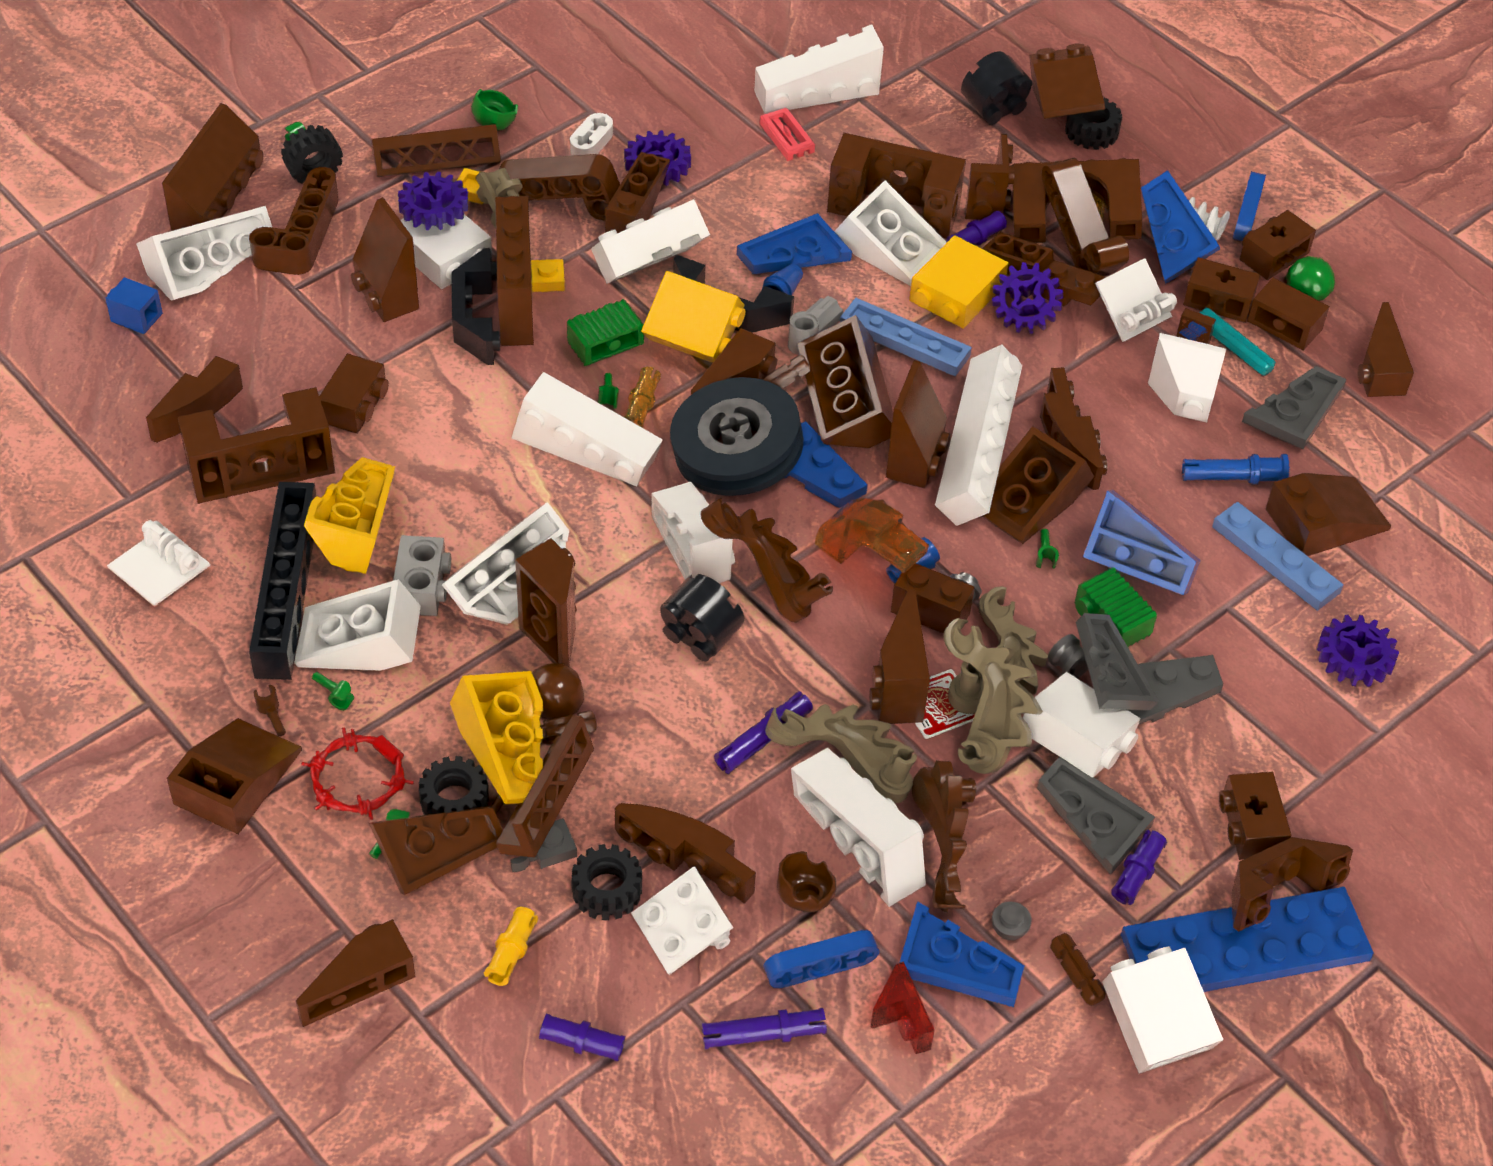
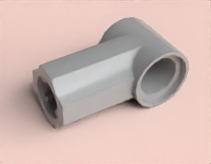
[788,296,843,355]

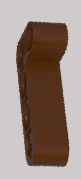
[499,154,620,221]
[1042,158,1129,276]
[249,167,339,275]

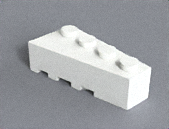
[754,25,884,114]
[512,372,663,487]
[791,748,926,907]

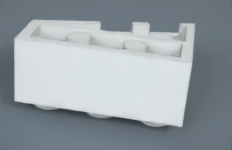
[591,199,710,284]
[652,482,735,583]

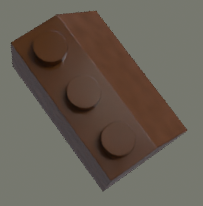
[515,538,577,667]

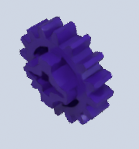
[624,130,691,186]
[398,172,468,230]
[992,262,1063,334]
[1316,615,1399,687]

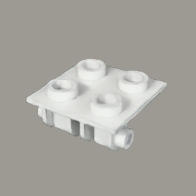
[1095,258,1177,342]
[107,520,210,606]
[631,866,733,975]

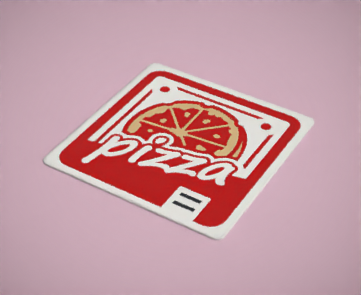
[915,669,975,739]

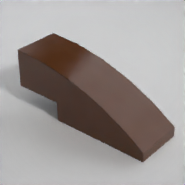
[146,356,243,443]

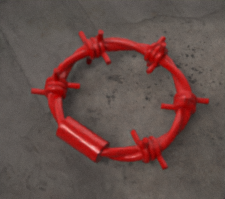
[301,728,414,820]

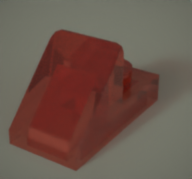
[870,962,935,1054]

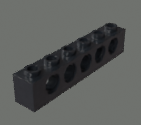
[249,482,316,680]

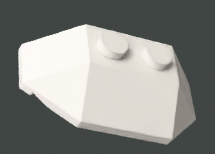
[442,502,569,625]

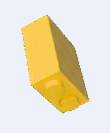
[909,235,1009,329]
[641,271,746,363]

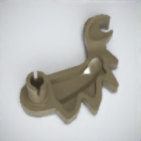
[948,586,1048,714]
[943,618,1043,774]
[765,704,917,803]

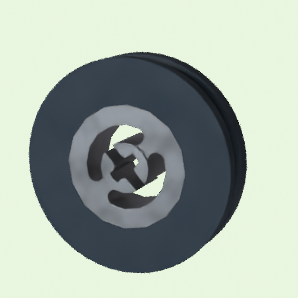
[670,377,804,496]

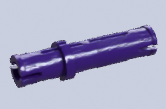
[714,691,813,774]
[702,1008,827,1050]

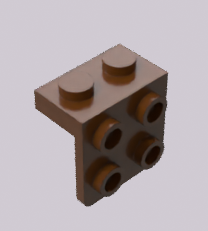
[965,134,1015,220]

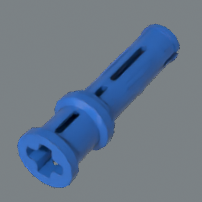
[1182,454,1290,485]

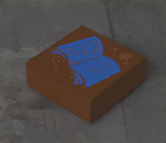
[1176,308,1216,344]

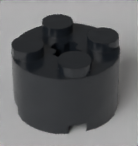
[961,51,1033,125]
[660,574,745,662]

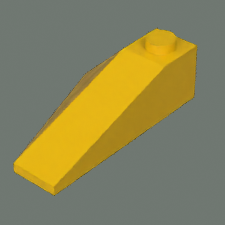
[304,457,396,574]
[450,671,543,804]

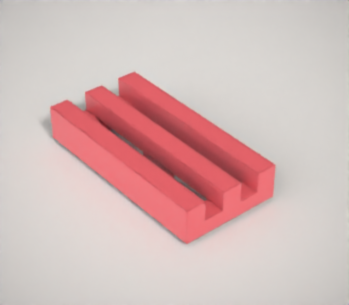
[759,108,815,161]

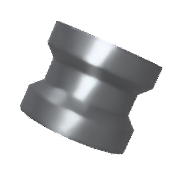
[1048,634,1088,678]

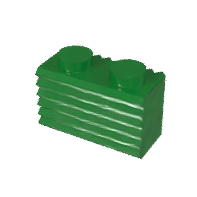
[567,299,644,366]
[1074,567,1157,647]

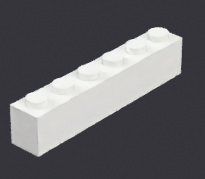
[935,345,1022,526]

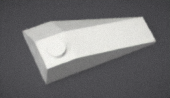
[136,206,272,301]

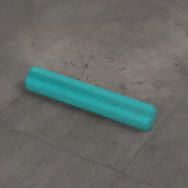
[1199,308,1276,376]

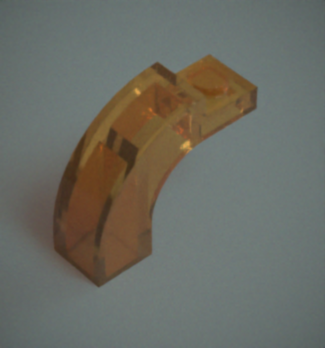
[814,498,929,573]

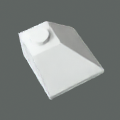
[1148,333,1226,423]

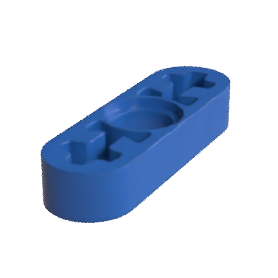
[1233,171,1266,241]
[763,930,880,988]

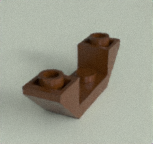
[1232,837,1353,932]

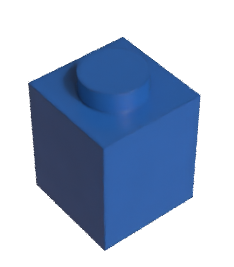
[105,277,163,334]

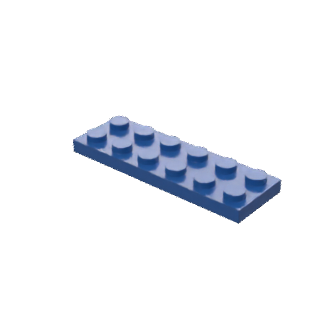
[1121,887,1374,992]

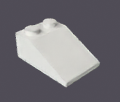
[834,180,947,286]
[294,579,421,671]

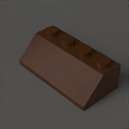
[162,103,264,231]
[797,315,893,448]

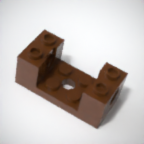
[827,133,966,239]
[177,387,335,504]

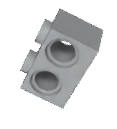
[393,535,451,616]

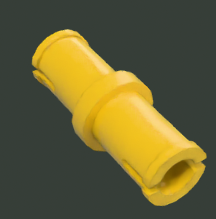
[484,907,538,986]

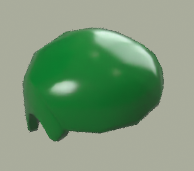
[471,89,518,131]
[1285,256,1335,301]

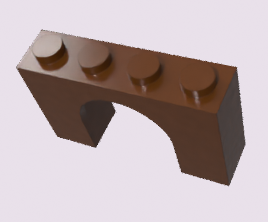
[1012,158,1142,243]
[495,196,534,346]

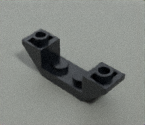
[452,248,500,365]
[673,255,794,333]

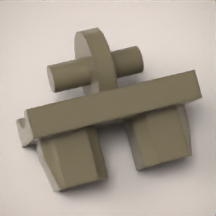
[475,168,530,228]

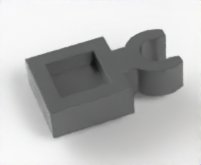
[506,818,577,872]

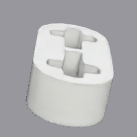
[570,113,613,155]

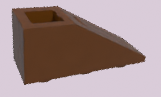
[605,152,670,234]

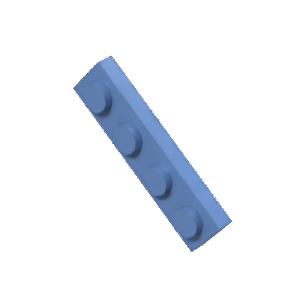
[840,298,972,377]
[1212,502,1344,611]

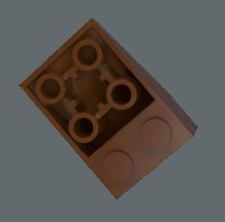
[167,718,302,835]

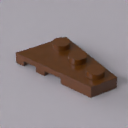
[369,806,503,895]

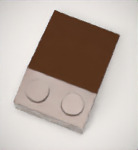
[1029,43,1105,119]
[351,197,419,322]
[886,360,950,489]
[982,426,1094,544]
[1265,473,1391,556]
[869,590,930,724]

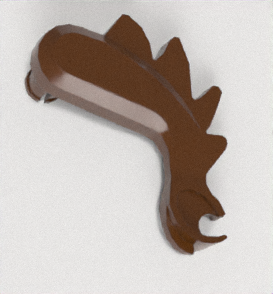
[701,498,833,623]
[912,760,976,912]

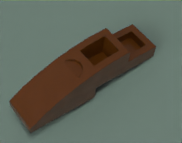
[982,232,1106,307]
[1040,367,1107,490]
[615,803,756,903]

